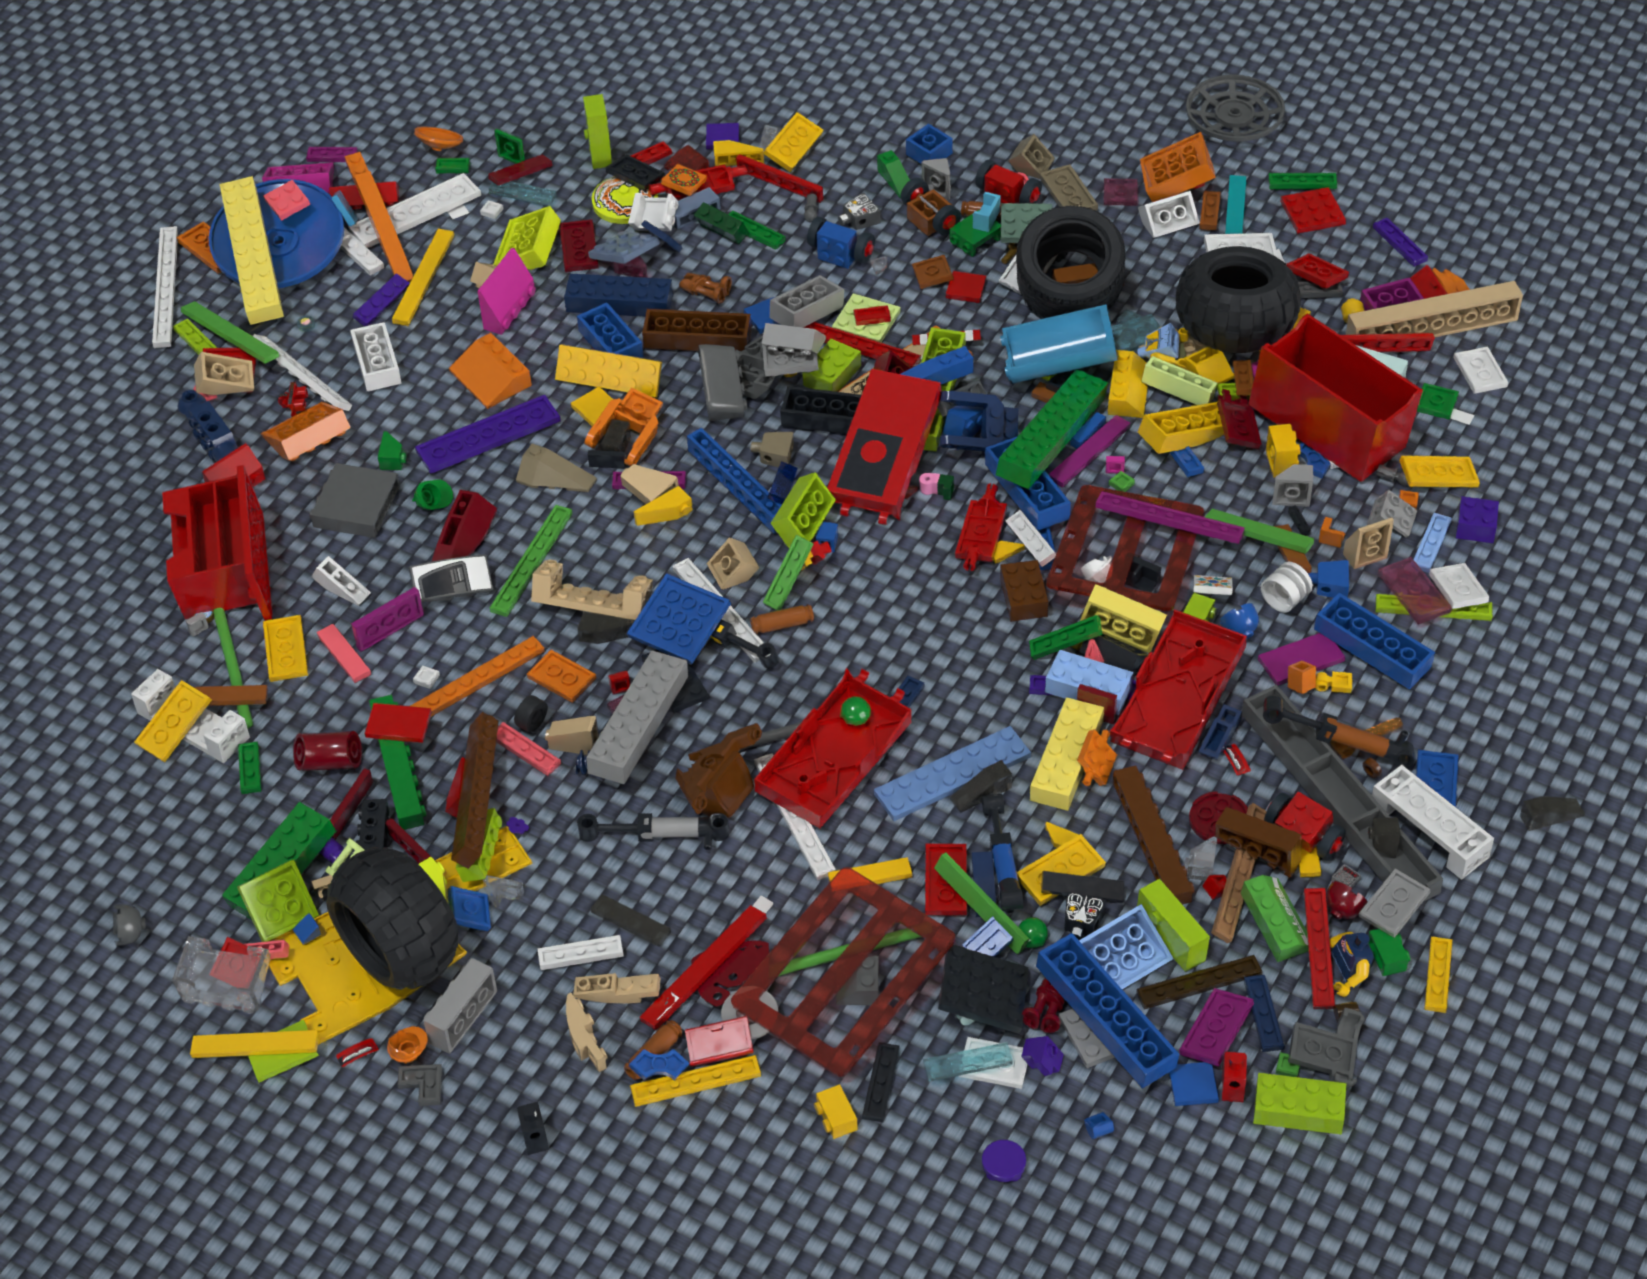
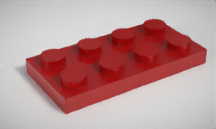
[925,843,967,915]

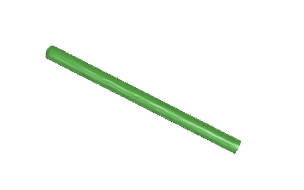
[213,608,253,729]
[769,922,933,979]

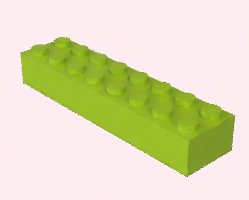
[921,327,966,452]

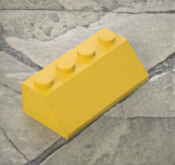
[1108,350,1148,418]

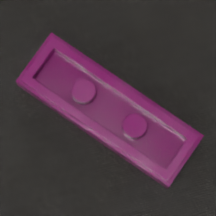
[306,147,358,162]

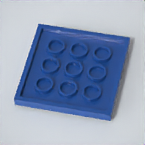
[627,573,731,665]

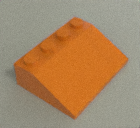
[1140,132,1216,202]
[449,332,532,409]
[261,402,350,461]

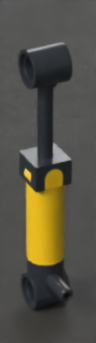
[710,619,779,669]

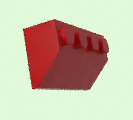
[329,181,399,210]

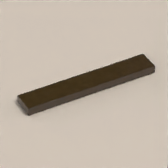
[1136,955,1262,1010]

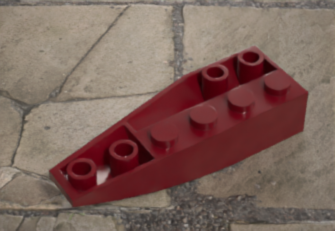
[431,490,497,562]

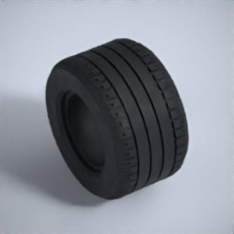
[1016,205,1126,318]

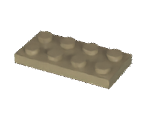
[1040,164,1098,210]

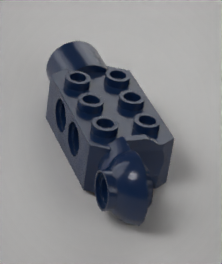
[177,390,238,462]

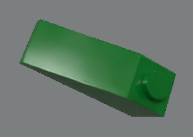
[877,150,910,199]

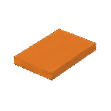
[527,650,596,703]

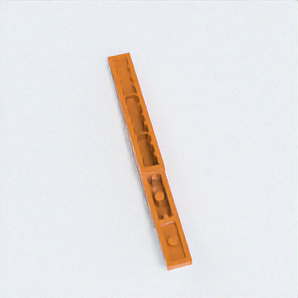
[344,152,413,282]

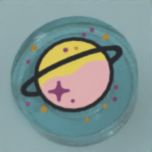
[297,315,315,332]

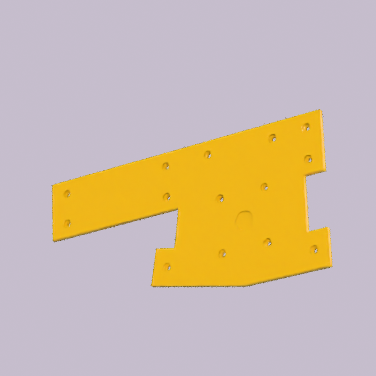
[265,826,532,1045]

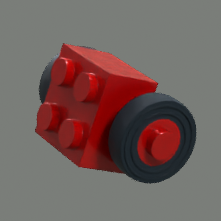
[975,160,1042,204]
[1264,791,1346,860]

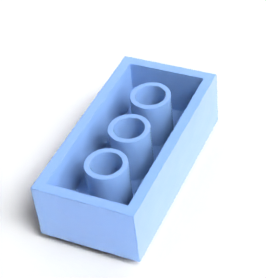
[1045,650,1133,715]

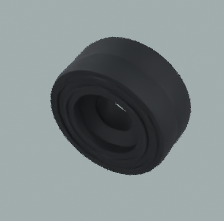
[514,695,548,733]

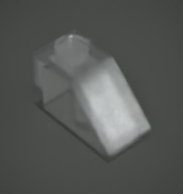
[1184,836,1217,881]

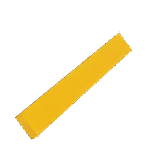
[392,229,455,326]

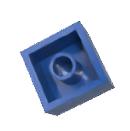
[906,124,953,164]

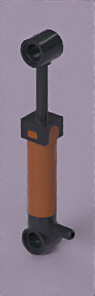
[1263,696,1414,768]

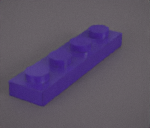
[352,273,410,327]

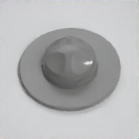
[721,987,778,1039]

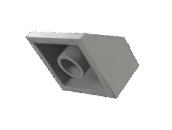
[1272,464,1313,507]

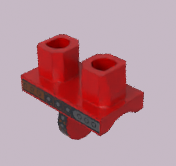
[278,382,308,417]

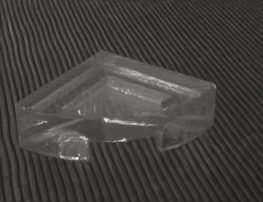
[870,256,888,275]

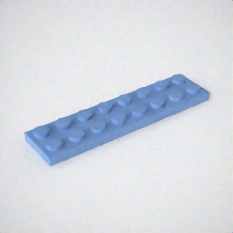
[874,726,1031,821]

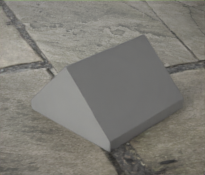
[922,158,950,201]

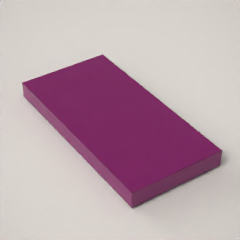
[351,587,424,652]
[1258,633,1345,686]
[1179,988,1254,1066]

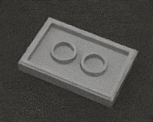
[1359,869,1431,938]

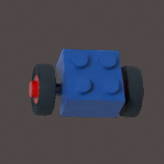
[807,217,875,269]

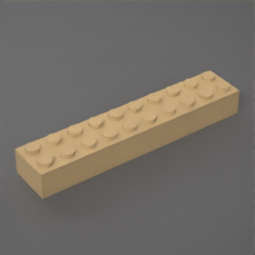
[1346,281,1523,337]

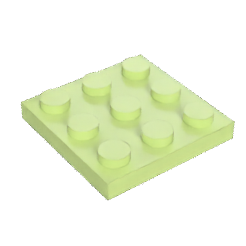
[832,294,901,343]

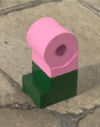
[919,473,955,500]

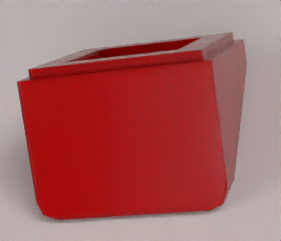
[1203,874,1227,900]

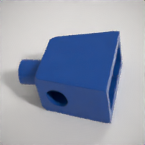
[1308,560,1349,598]

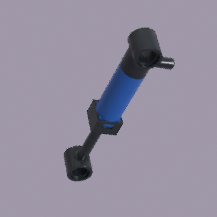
[982,794,1023,913]

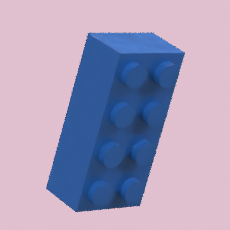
[577,303,644,358]

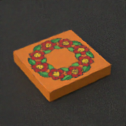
[661,164,707,196]

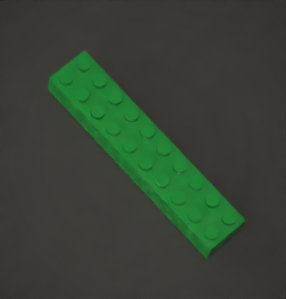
[996,369,1108,489]

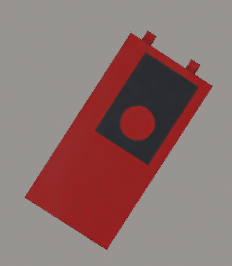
[827,369,942,525]

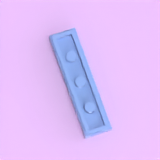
[1411,513,1452,573]

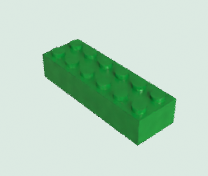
[222,802,336,920]

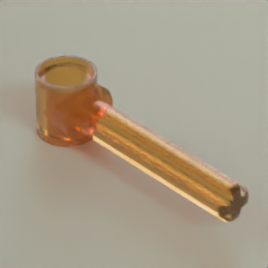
[1330,717,1403,759]

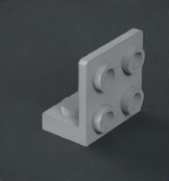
[1366,490,1417,537]

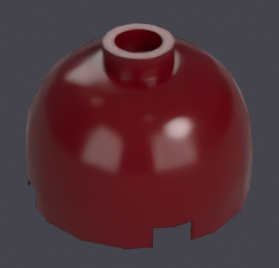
[1326,881,1368,920]

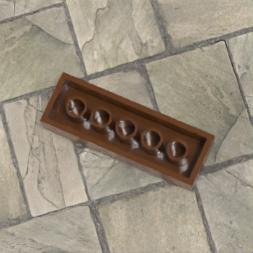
[642,309,752,351]

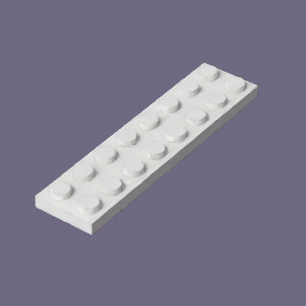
[348,173,481,248]

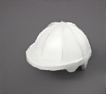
[1081,556,1113,585]

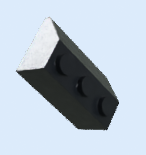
[1079,633,1148,676]

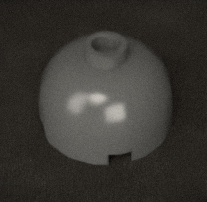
[113,904,145,946]

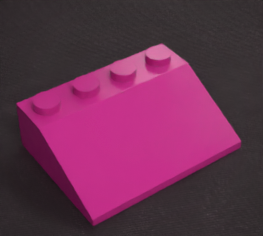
[262,162,334,194]
[477,248,536,335]

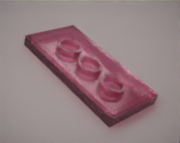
[1378,557,1452,625]

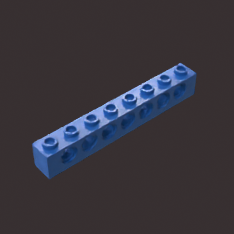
[687,428,782,534]

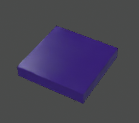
[706,123,739,149]

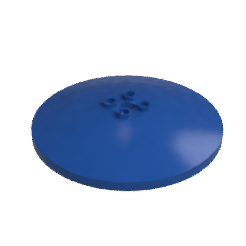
[209,179,344,288]

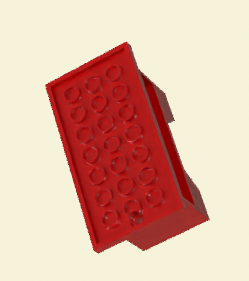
[162,464,273,621]

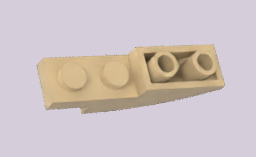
[573,973,661,1004]
[566,993,607,1072]

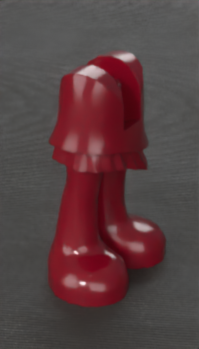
[1022,977,1064,1033]

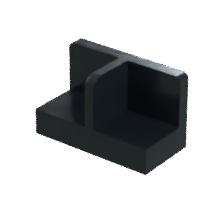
[1117,553,1162,594]

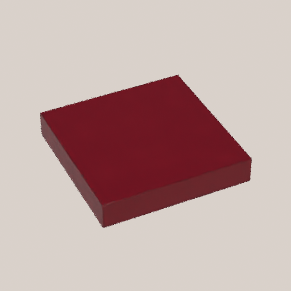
[1077,684,1117,725]

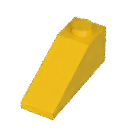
[713,140,764,166]
[634,486,693,526]

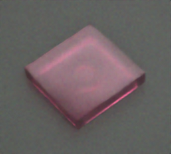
[1104,178,1138,206]

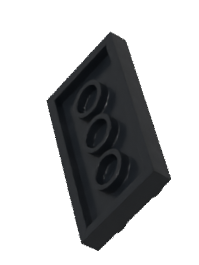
[641,650,709,713]

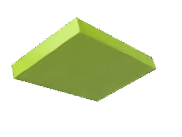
[248,1020,319,1083]

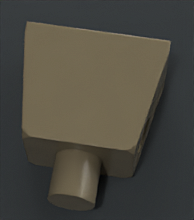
[751,432,794,469]

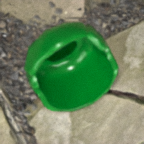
[840,696,871,726]
[1018,917,1048,949]

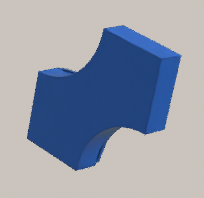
[1299,442,1330,478]
[629,1049,690,1080]

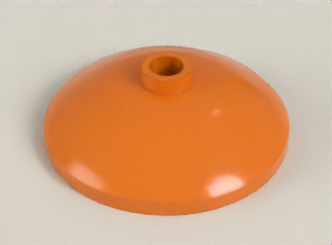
[414,127,463,151]

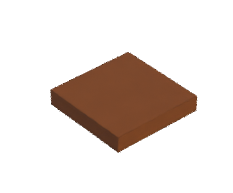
[912,255,953,289]

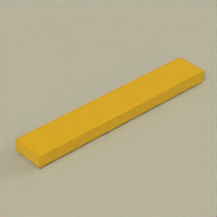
[190,1030,319,1058]
[630,1055,761,1107]

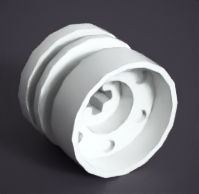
[1261,562,1313,613]

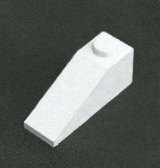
[311,556,371,606]

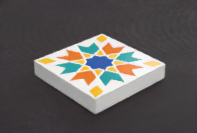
[1194,575,1233,595]

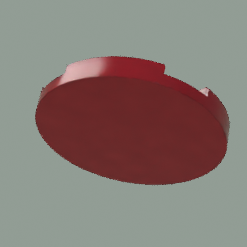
[1189,791,1248,844]

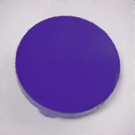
[982,1140,1026,1182]

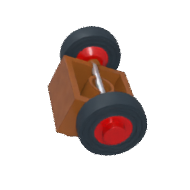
[900,178,961,236]

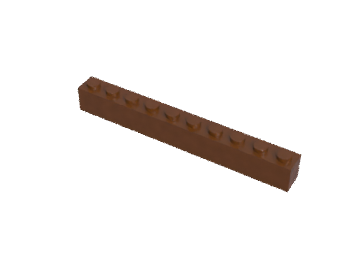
[451,712,499,869]

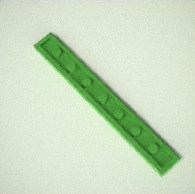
[181,301,279,364]
[490,505,573,617]

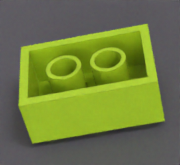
[802,339,861,392]

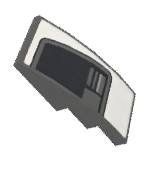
[409,554,493,603]

